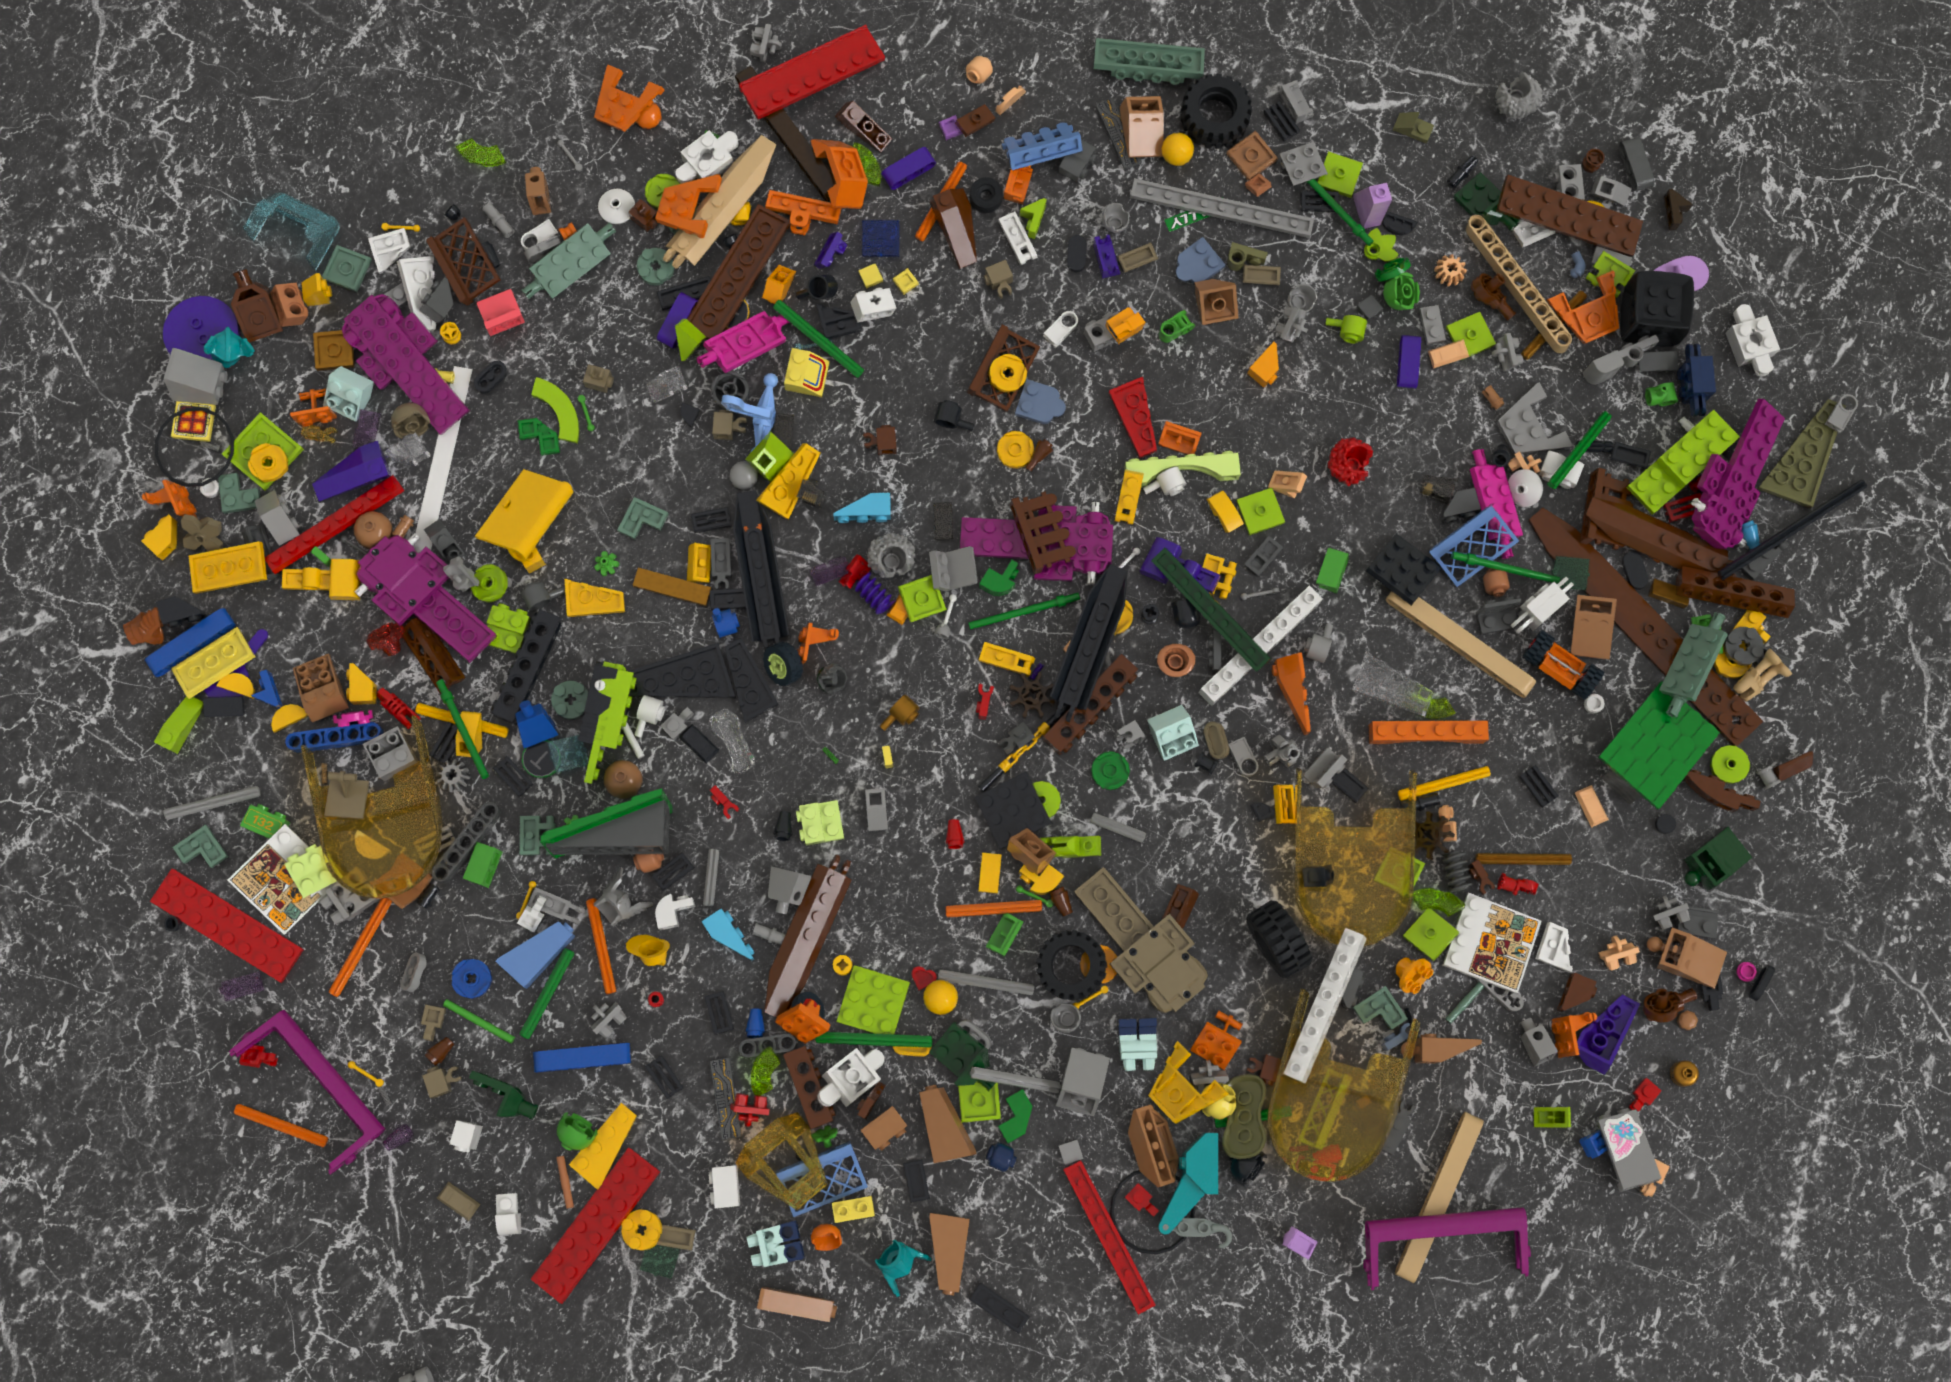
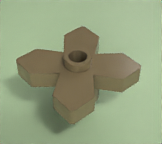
[181,514,223,552]

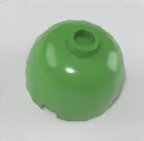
[1383,272,1420,311]
[557,1112,598,1151]

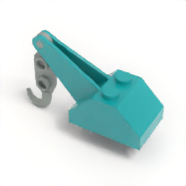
[1158,1133,1232,1248]

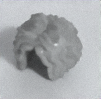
[1495,72,1543,119]
[867,533,916,578]

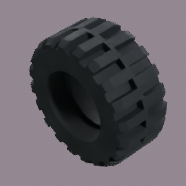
[1180,74,1252,149]
[1246,900,1313,978]

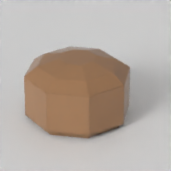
[1676,1010,1698,1030]

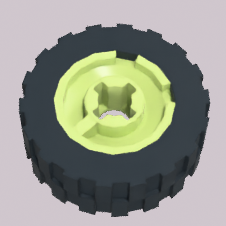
[763,641,803,686]

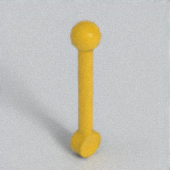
[381,223,420,232]
[516,881,536,919]
[1072,986,1108,1009]
[348,1061,384,1087]

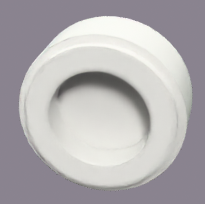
[200,478,220,498]
[1584,694,1605,714]

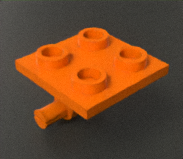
[290,388,337,427]
[142,479,198,519]
[797,623,839,664]
[1190,1010,1243,1070]
[1551,1012,1597,1058]

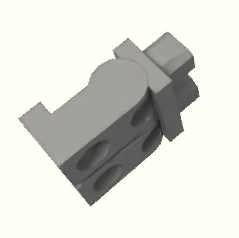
[320,867,382,924]

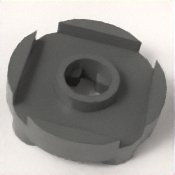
[1723,627,1764,666]

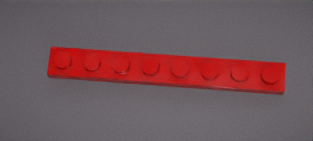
[265,475,404,574]
[1063,1160,1156,1315]

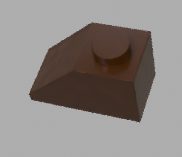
[1557,973,1597,1012]

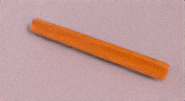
[915,162,967,242]
[586,898,616,994]
[946,900,1042,917]
[234,1104,328,1147]

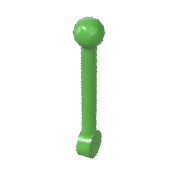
[578,395,595,431]
[1016,885,1053,908]

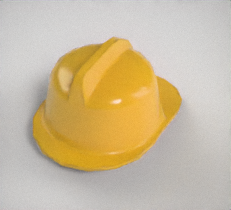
[626,935,670,966]

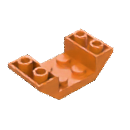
[811,139,868,209]

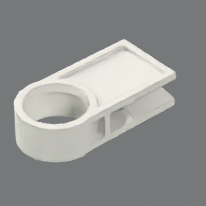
[521,219,560,250]
[1043,311,1078,348]

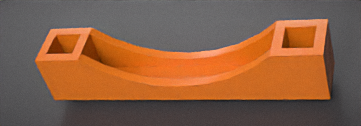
[1369,721,1489,744]

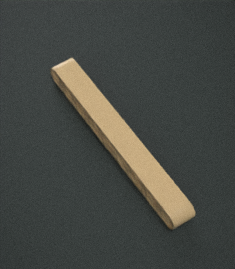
[1466,215,1572,353]
[1386,591,1536,698]
[1395,1112,1484,1283]

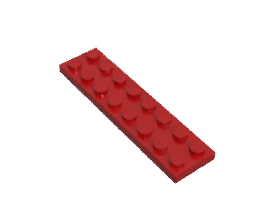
[150,868,304,983]
[531,1147,661,1304]

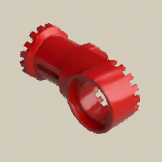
[1497,873,1539,896]

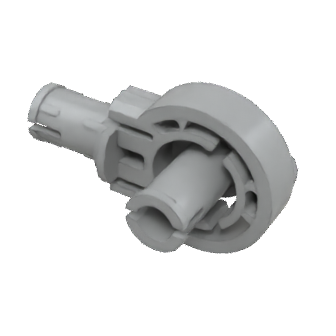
[1264,735,1300,768]

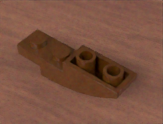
[1683,769,1761,813]

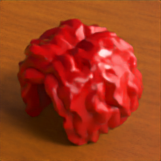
[1328,437,1373,486]

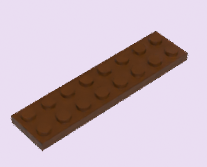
[1496,174,1643,257]
[687,204,790,340]

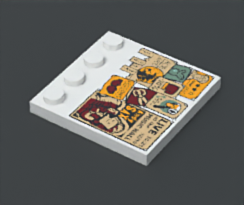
[227,824,342,935]
[1442,893,1542,993]

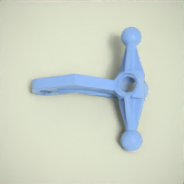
[721,373,778,453]

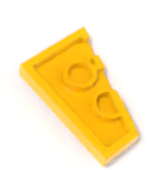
[564,579,625,617]

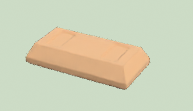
[1428,339,1469,369]
[1575,785,1609,828]

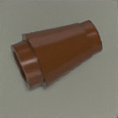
[1049,886,1073,917]
[425,1037,454,1066]

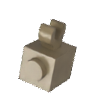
[983,260,1013,299]
[583,364,614,393]
[712,410,747,440]
[422,1066,462,1099]

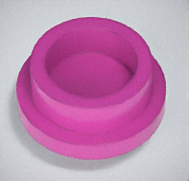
[1736,962,1757,982]

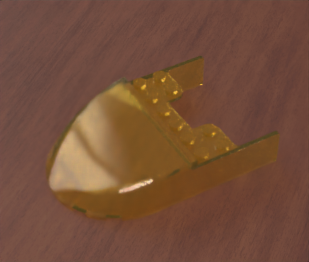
[301,715,442,898]
[1294,768,1417,946]
[1268,989,1421,1182]

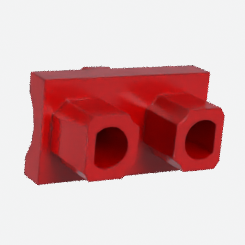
[730,1093,769,1127]

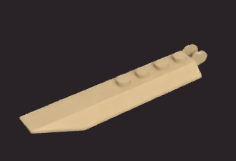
[663,135,776,268]

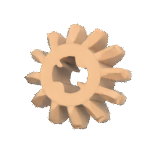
[1434,254,1467,287]

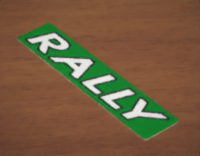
[1164,197,1223,232]

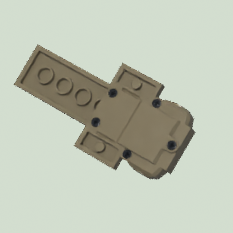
[1074,867,1208,1013]

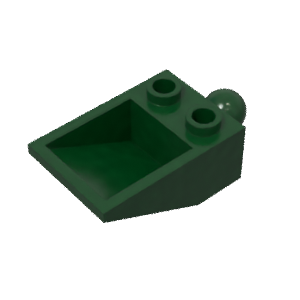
[1684,827,1753,891]

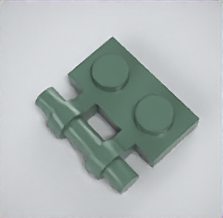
[519,816,556,856]

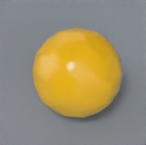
[1161,133,1194,166]
[923,980,958,1015]

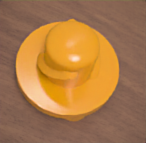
[1396,957,1434,994]

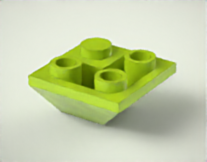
[745,431,794,483]

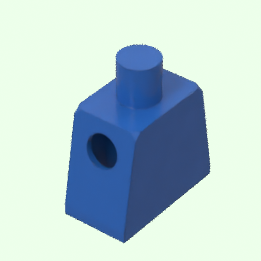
[515,700,558,749]

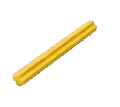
[415,703,509,738]
[1398,766,1491,801]

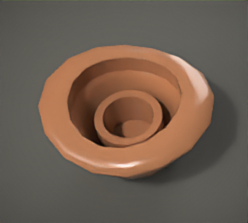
[1157,644,1195,677]

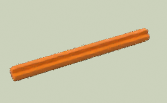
[329,895,392,997]

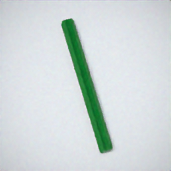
[773,300,864,378]
[1548,411,1612,489]
[815,1032,932,1048]

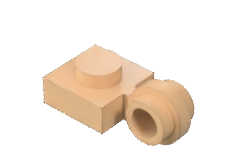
[1435,805,1457,842]
[1640,1159,1670,1197]

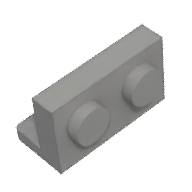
[1303,748,1347,788]

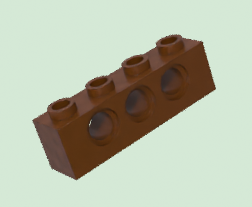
[783,1046,836,1130]

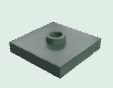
[322,245,372,293]

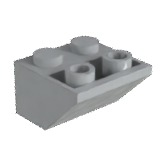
[363,726,419,781]

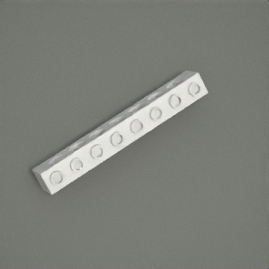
[1199,585,1323,706]
[1283,928,1367,1084]

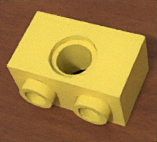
[832,1196,875,1223]

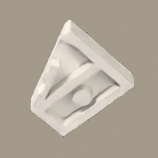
[368,228,411,274]
[1535,922,1573,972]

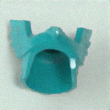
[204,327,255,368]
[875,1240,932,1297]

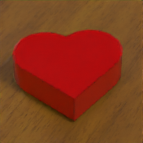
[912,966,937,991]

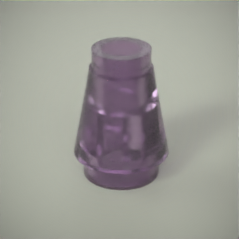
[383,1123,414,1151]

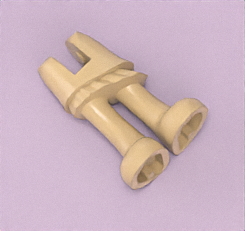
[1733,649,1792,702]

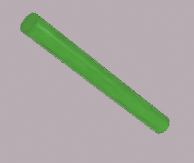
[443,999,515,1044]

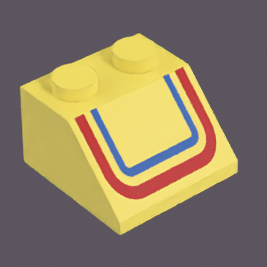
[784,348,830,397]

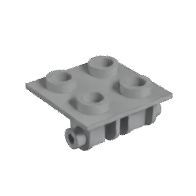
[1279,142,1328,186]

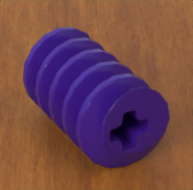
[855,572,896,615]

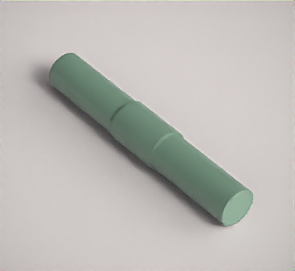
[1445,982,1485,1024]

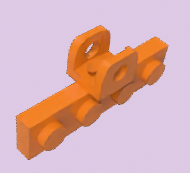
[765,190,842,235]

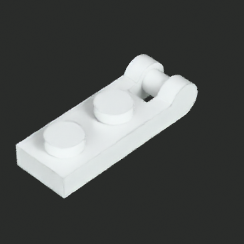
[998,212,1038,266]

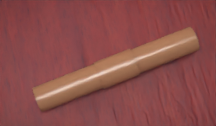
[556,1156,574,1209]

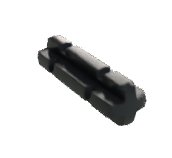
[1575,441,1613,452]

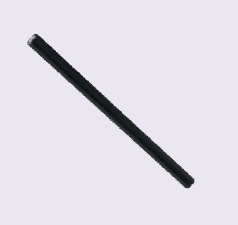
[1717,479,1867,580]

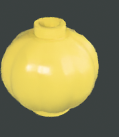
[1201,1083,1236,1119]

